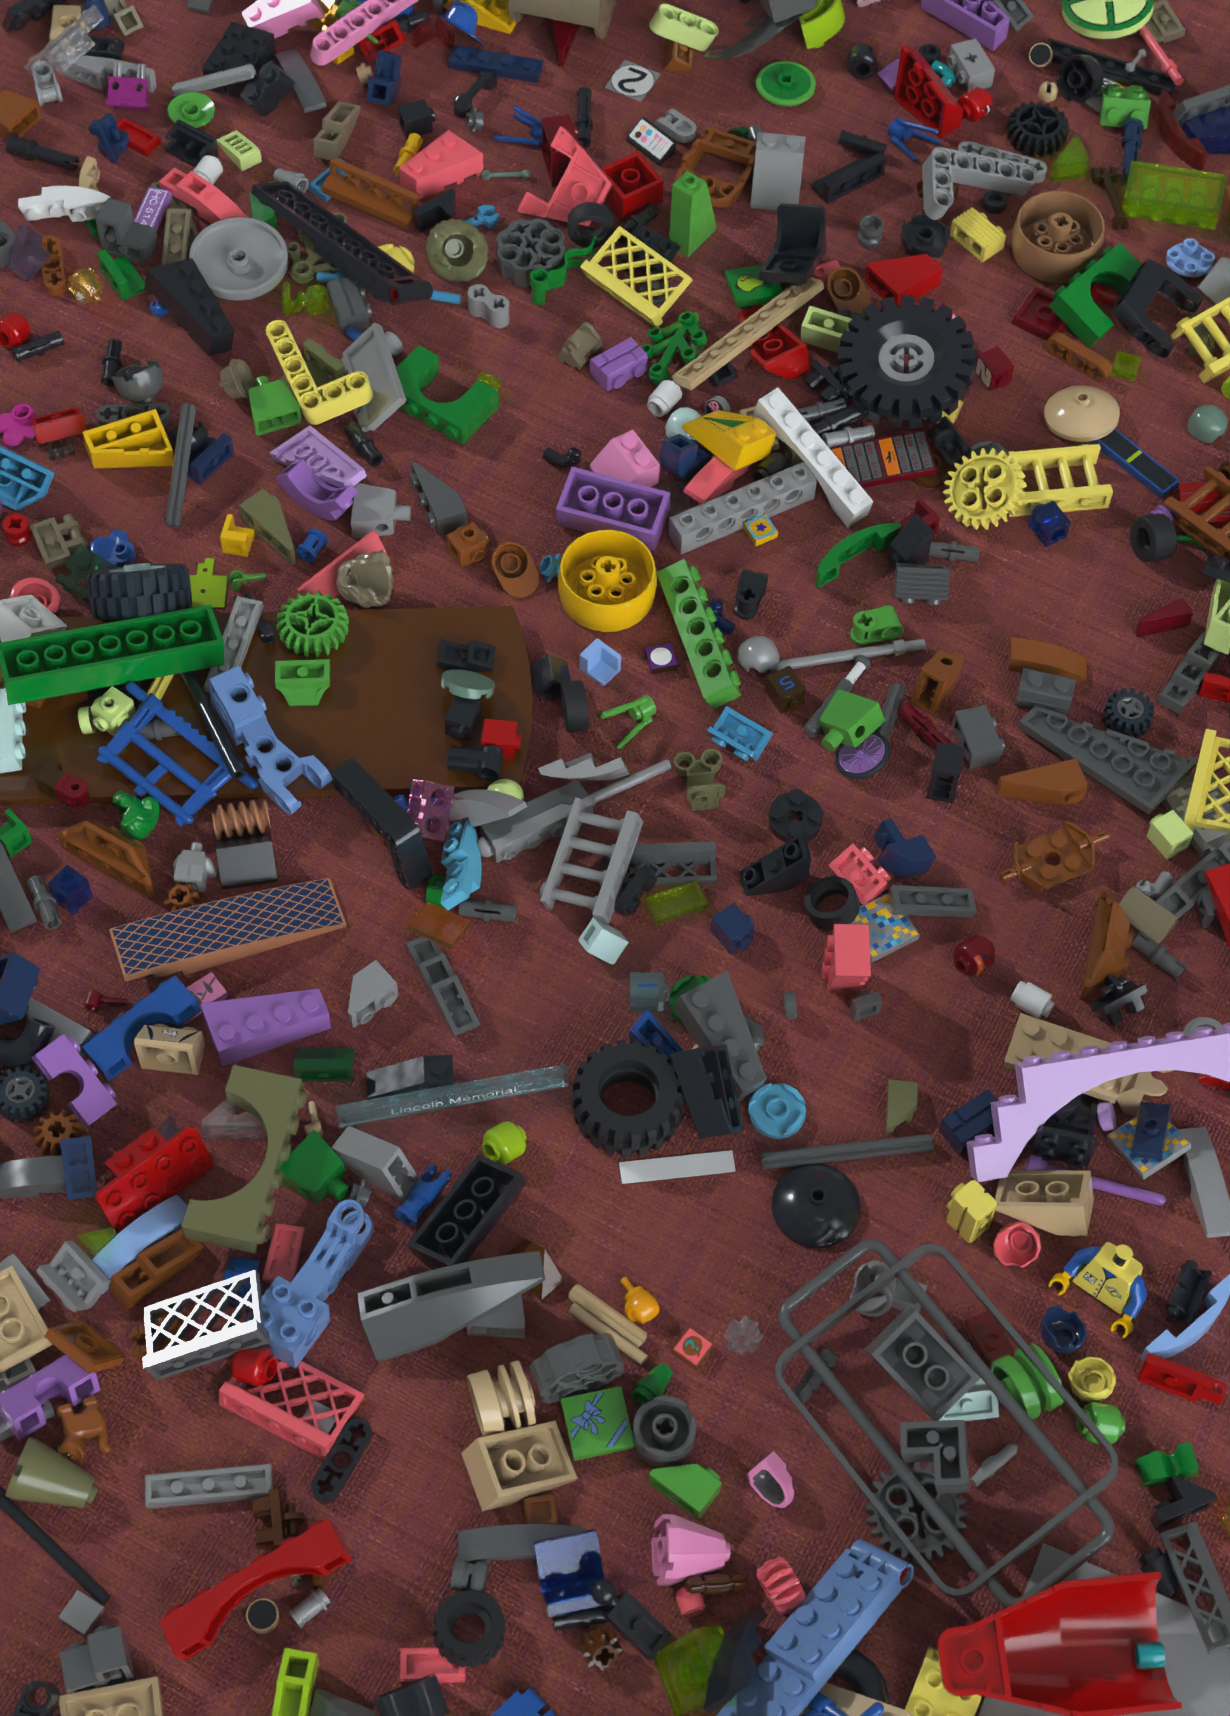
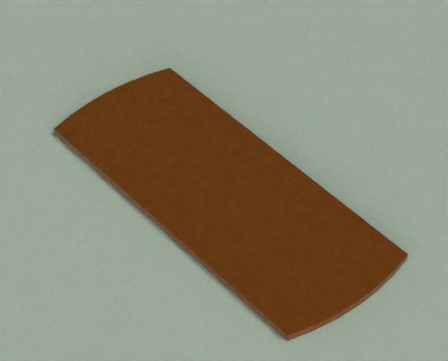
[0,606,532,806]

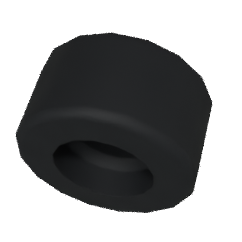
[1130,513,1177,562]

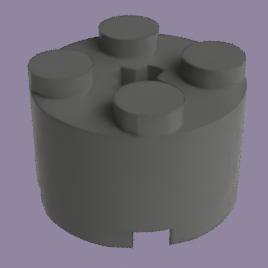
[633,1396,696,1468]

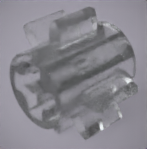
[723,1316,764,1356]

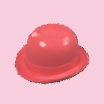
[10,578,62,614]

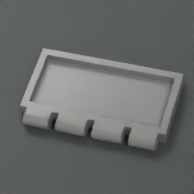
[340,322,407,432]

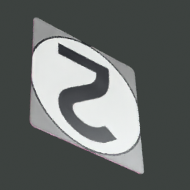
[605,60,661,102]

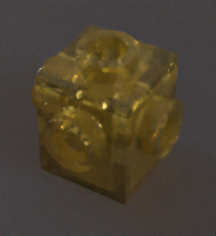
[308,0,340,31]

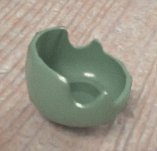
[1187,404,1228,443]

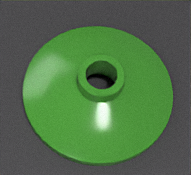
[168,92,215,128]

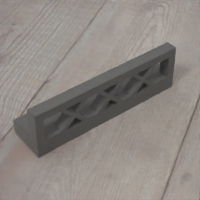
[604,842,717,887]
[1159,1521,1230,1654]

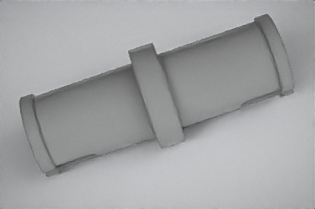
[822,425,875,448]

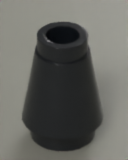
[1137,1547,1181,1597]

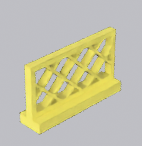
[580,226,693,327]
[1184,729,1230,833]

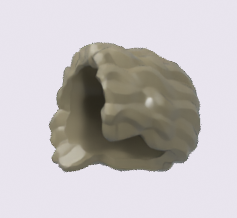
[336,550,394,608]

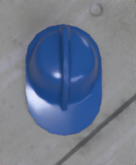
[437,0,484,44]

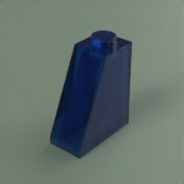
[1180,106,1230,154]

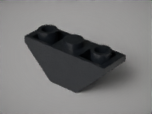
[740,833,811,896]

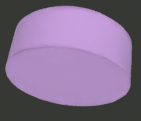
[1097,1101,1116,1131]

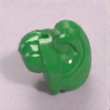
[112,791,159,841]

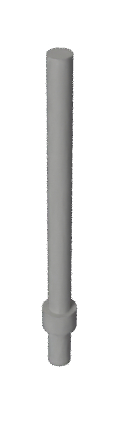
[769,639,926,672]

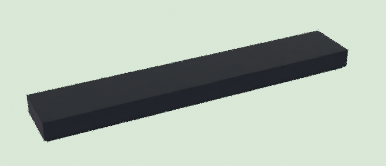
[1046,38,1177,99]

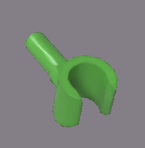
[227,570,265,591]

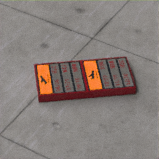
[829,429,936,488]

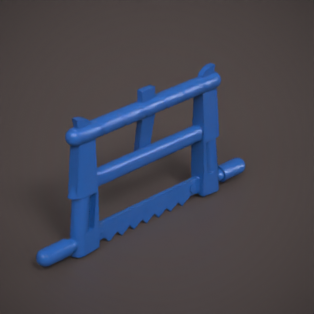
[96,682,258,828]

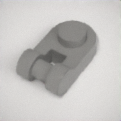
[654,109,697,143]

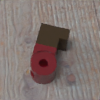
[36,758,90,809]

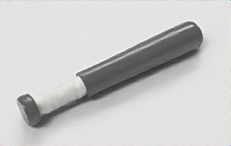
[804,656,871,738]

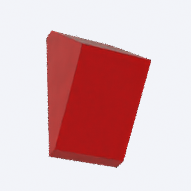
[358,20,407,63]

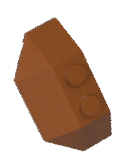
[57,821,155,899]
[1079,890,1133,1000]

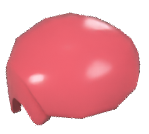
[993,1222,1042,1268]

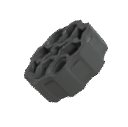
[496,218,566,288]
[529,1333,625,1403]

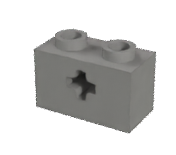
[947,38,995,92]

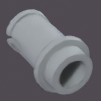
[288,1587,331,1628]

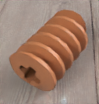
[212,798,271,840]

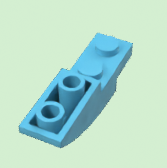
[440,817,482,910]

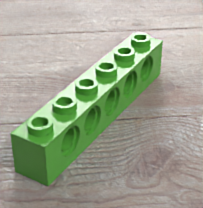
[657,559,742,709]

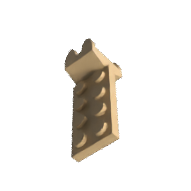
[1003,1013,1173,1117]

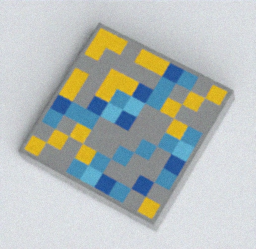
[851,892,920,963]
[1107,1114,1191,1180]

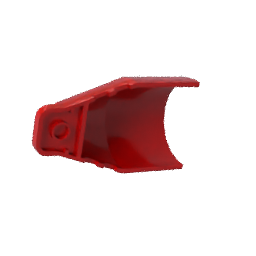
[937,1571,1182,1716]

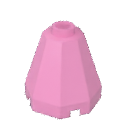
[651,1514,730,1585]

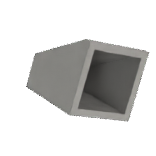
[750,132,806,211]

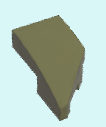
[886,1079,917,1134]

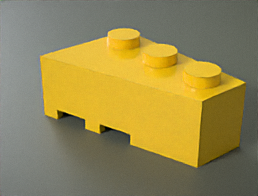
[83,409,174,468]

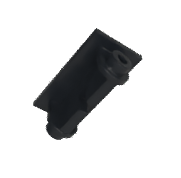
[1165,1260,1212,1323]

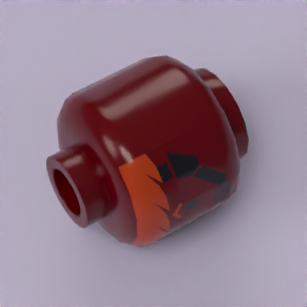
[953,935,995,977]

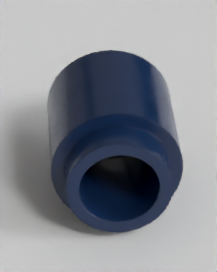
[81,0,111,31]

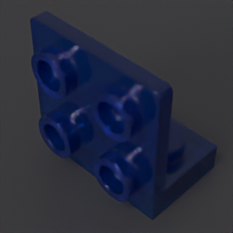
[534,1529,604,1617]

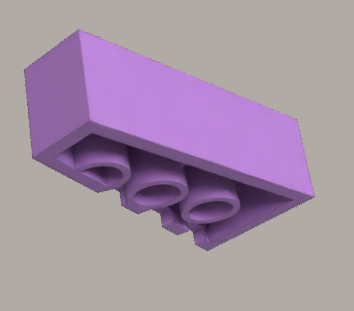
[921,0,1010,51]

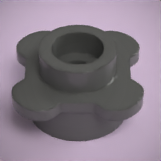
[465,106,484,135]
[348,1178,372,1211]

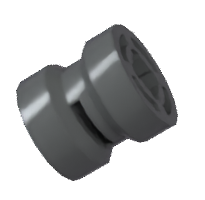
[857,215,884,249]
[451,1557,488,1592]

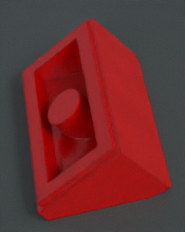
[29,407,87,444]

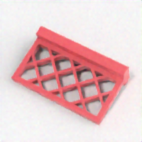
[219,1356,365,1461]

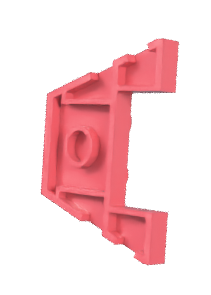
[517,126,613,226]

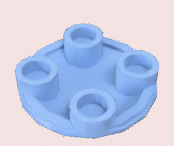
[1166,238,1215,277]

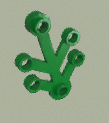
[640,311,707,386]

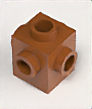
[447,522,489,568]

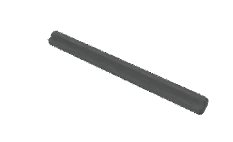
[760,1134,934,1169]

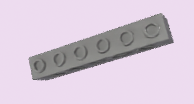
[668,462,817,555]

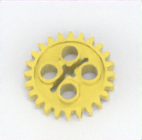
[943,448,1027,530]

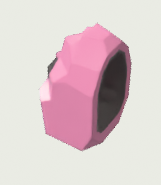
[747,1451,794,1508]

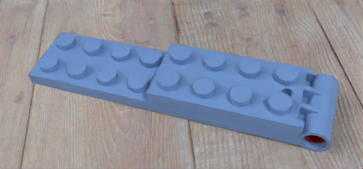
[717,1539,914,1716]

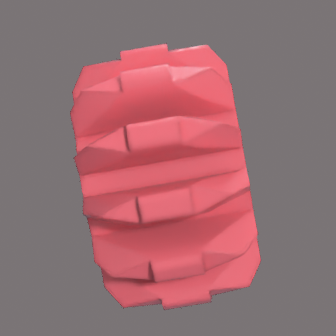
[757,1556,805,1615]

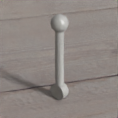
[1125,49,1147,72]

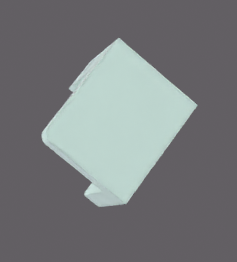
[578,917,629,965]

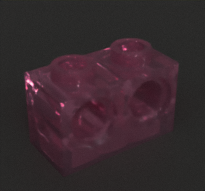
[407,779,455,841]

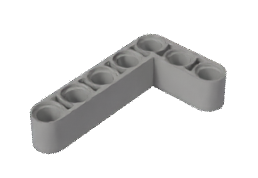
[922,147,1039,220]

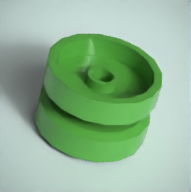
[990,1343,1064,1420]

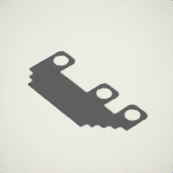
[703,13,803,60]

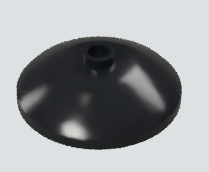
[771,1164,860,1248]

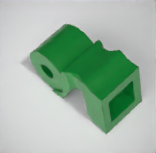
[1134,1441,1199,1487]

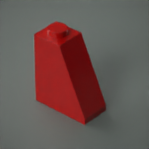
[864,254,943,305]

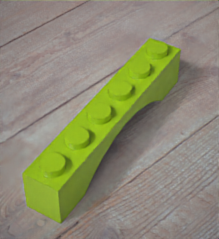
[272,1648,320,1716]

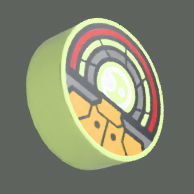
[78,706,96,734]

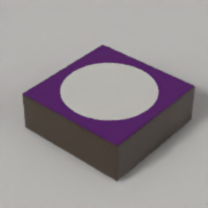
[645,643,677,675]

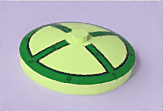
[1062,0,1154,39]

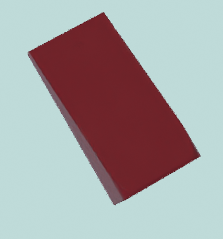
[1135,598,1193,637]

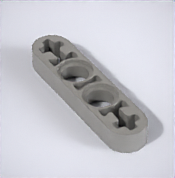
[958,141,1047,183]

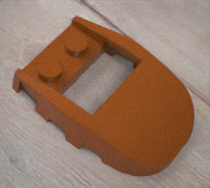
[676,126,757,207]

